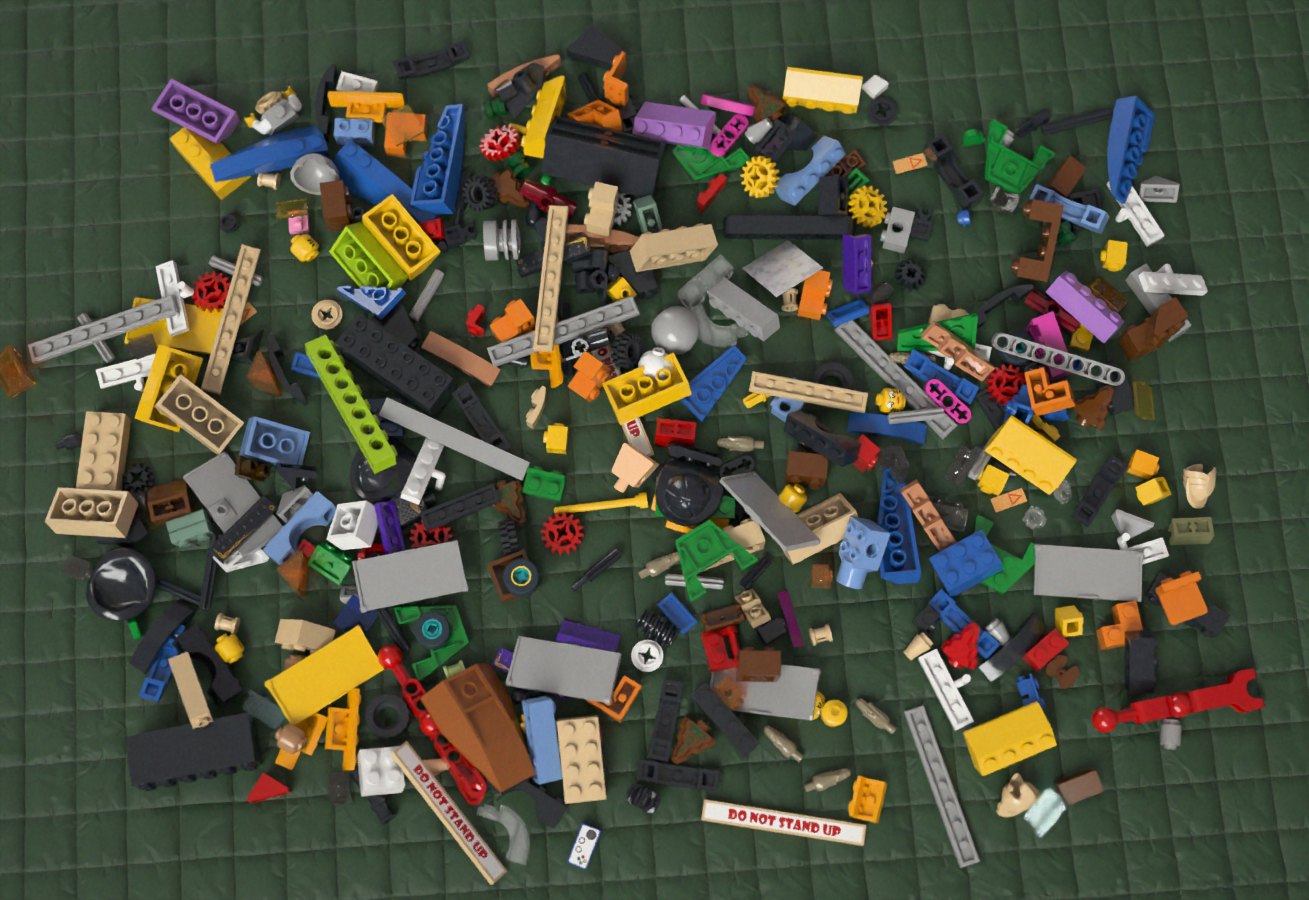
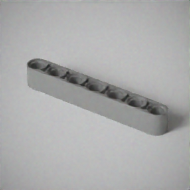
[991,332,1125,386]

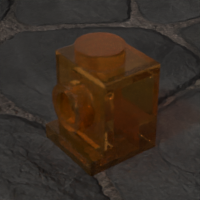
[811,564,833,589]
[712,676,746,710]

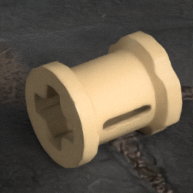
[257,172,281,190]
[781,288,799,312]
[215,612,240,635]
[809,624,833,646]

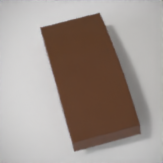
[827,150,867,177]

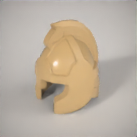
[1183,464,1217,509]
[996,773,1041,817]

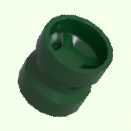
[483,97,506,120]
[507,152,532,178]
[1057,221,1077,247]

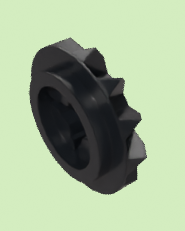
[867,97,897,126]
[122,463,154,494]

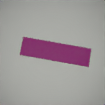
[778,591,804,648]

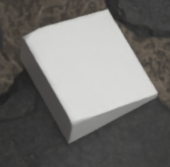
[861,75,889,100]

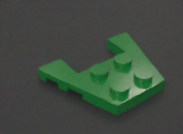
[672,106,751,183]
[985,119,1055,196]
[973,515,1035,594]
[675,520,758,603]
[393,605,470,682]

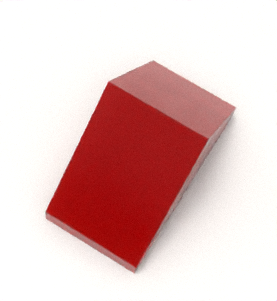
[869,303,892,341]
[247,773,292,803]

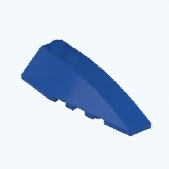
[1107,96,1155,204]
[410,104,465,215]
[210,125,328,183]
[333,139,438,224]
[877,465,921,584]

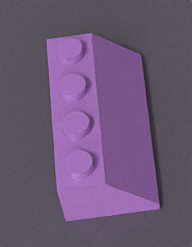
[151,79,240,144]
[632,102,716,150]
[1046,271,1124,343]

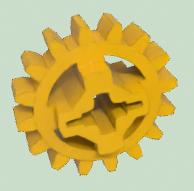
[741,156,780,198]
[848,186,888,228]

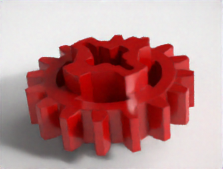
[480,125,521,162]
[191,271,231,313]
[986,364,1026,407]
[541,512,584,556]
[409,519,453,549]

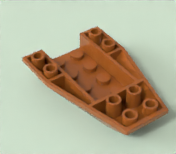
[421,663,535,793]

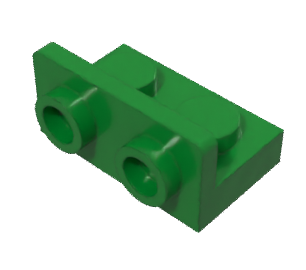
[522,466,566,502]
[307,541,355,586]

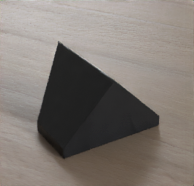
[782,113,818,151]
[230,329,264,365]

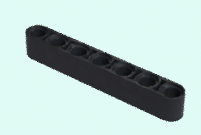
[723,215,854,240]

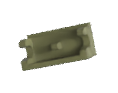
[1168,517,1214,545]

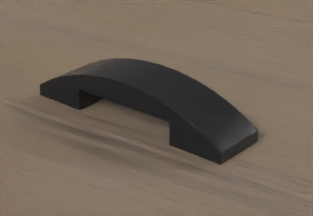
[393,40,470,79]
[315,64,338,141]
[977,284,1034,329]
[268,332,308,406]
[452,383,512,451]
[1071,455,1128,527]
[129,599,196,675]
[977,613,1047,682]
[648,679,684,762]
[636,759,720,792]

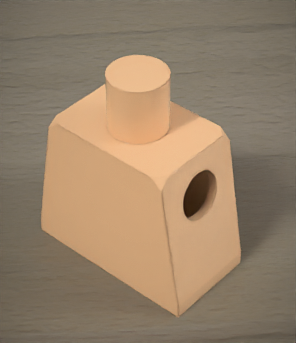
[612,443,659,493]

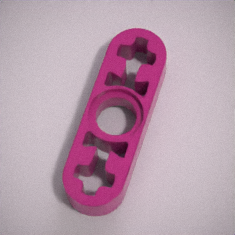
[701,94,755,116]
[710,114,748,157]
[924,379,971,424]

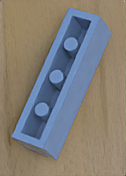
[522,696,562,784]

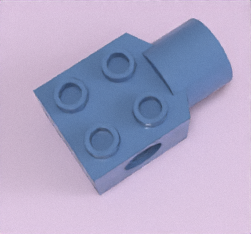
[836,516,890,589]

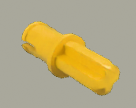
[743,392,770,408]

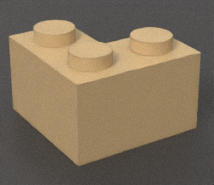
[584,182,618,237]
[275,619,335,654]

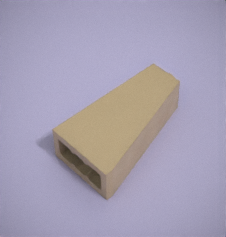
[168,652,213,729]

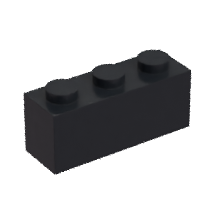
[1124,629,1157,695]

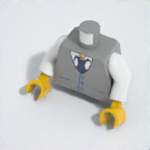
[244,86,302,136]

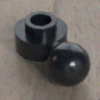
[511,688,546,704]

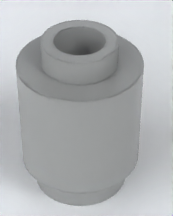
[1160,719,1182,750]

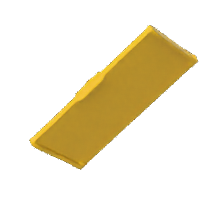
[125,297,223,354]
[264,625,384,725]

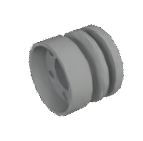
[483,220,521,261]

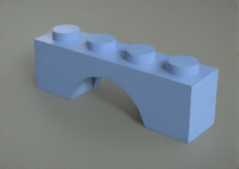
[774,136,846,206]
[1029,184,1109,234]
[263,491,336,570]

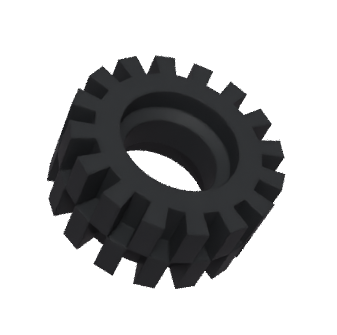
[463,176,499,212]
[611,333,644,369]
[497,518,520,556]

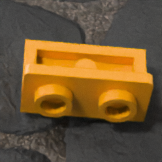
[848,775,887,823]

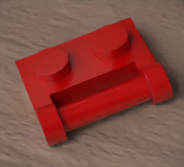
[701,626,740,673]

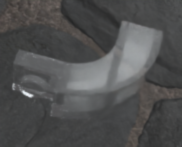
[689,305,750,347]
[477,804,531,866]

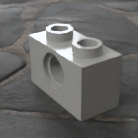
[880,207,915,253]

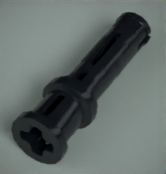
[350,767,397,825]

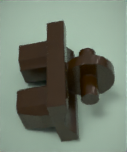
[235,455,271,483]

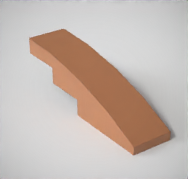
[488,55,561,97]
[566,224,640,253]
[921,321,995,381]
[421,331,501,387]
[900,479,958,552]

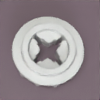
[631,640,663,672]

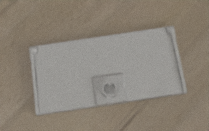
[183,451,282,559]
[719,471,821,552]
[352,540,469,613]
[1033,544,1144,602]
[506,636,622,704]
[710,658,821,721]

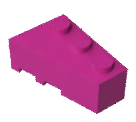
[1025,311,1074,381]

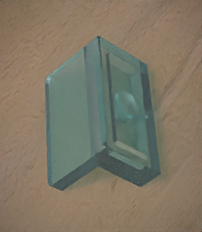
[242,689,285,730]
[1024,787,1068,838]

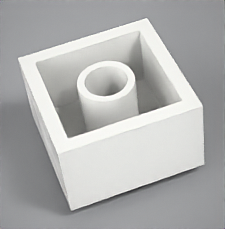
[327,501,378,550]
[357,746,405,796]

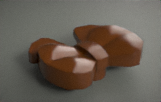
[1045,655,1080,689]

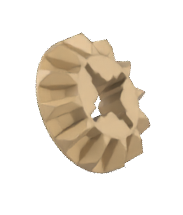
[255,92,283,114]
[312,300,343,330]

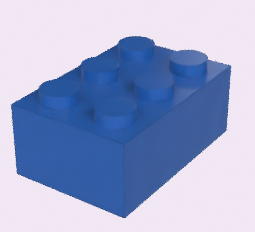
[929,529,1003,598]

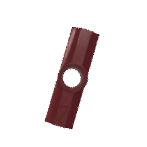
[519,179,577,219]
[1024,289,1081,334]

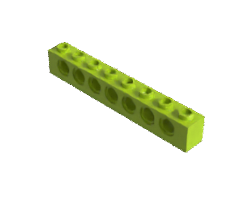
[305,335,398,474]

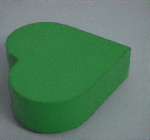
[961,129,985,146]
[128,617,142,640]

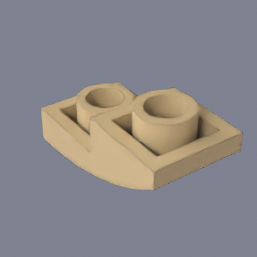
[526,386,547,429]
[735,588,771,628]

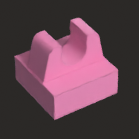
[288,212,310,234]

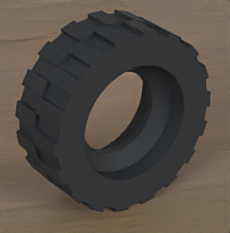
[811,362,854,407]
[365,693,411,740]

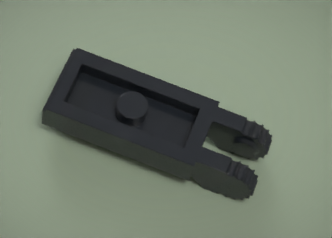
[667,441,723,467]

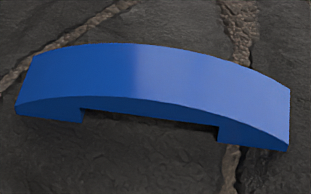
[904,349,979,404]
[847,413,927,445]
[927,589,1000,659]
[139,625,186,702]

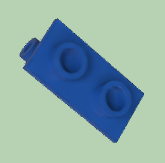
[1016,674,1046,713]

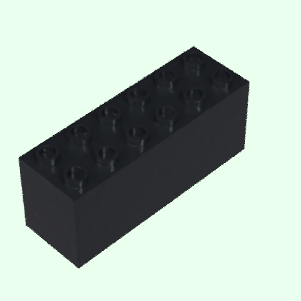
[541,116,666,198]
[335,313,457,419]
[125,713,263,792]

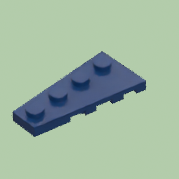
[680,345,747,424]

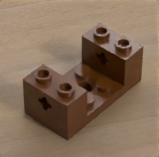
[1010,199,1064,282]

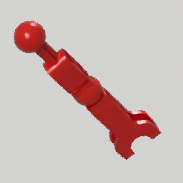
[378,644,486,805]
[1092,669,1266,733]

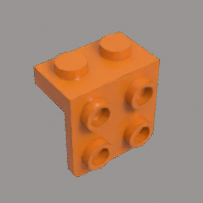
[603,51,628,107]
[1155,571,1208,625]

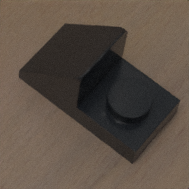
[275,463,317,492]

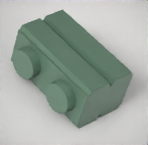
[633,195,663,234]
[166,509,215,548]

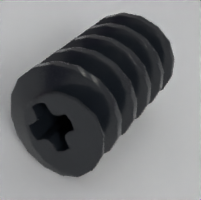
[635,609,681,649]

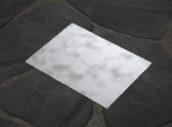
[742,240,823,297]

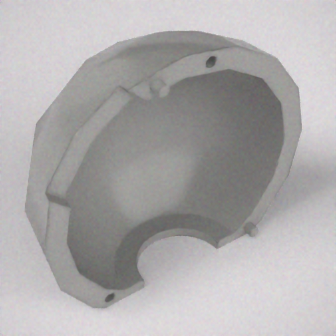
[290,153,339,195]
[651,306,698,355]

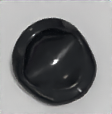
[350,439,417,503]
[655,460,724,527]
[86,548,157,621]

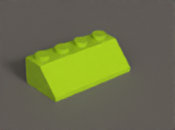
[329,222,408,290]

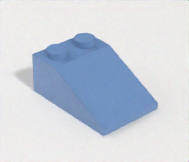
[239,416,310,465]

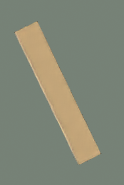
[749,371,868,413]

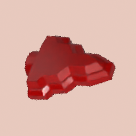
[941,622,980,669]

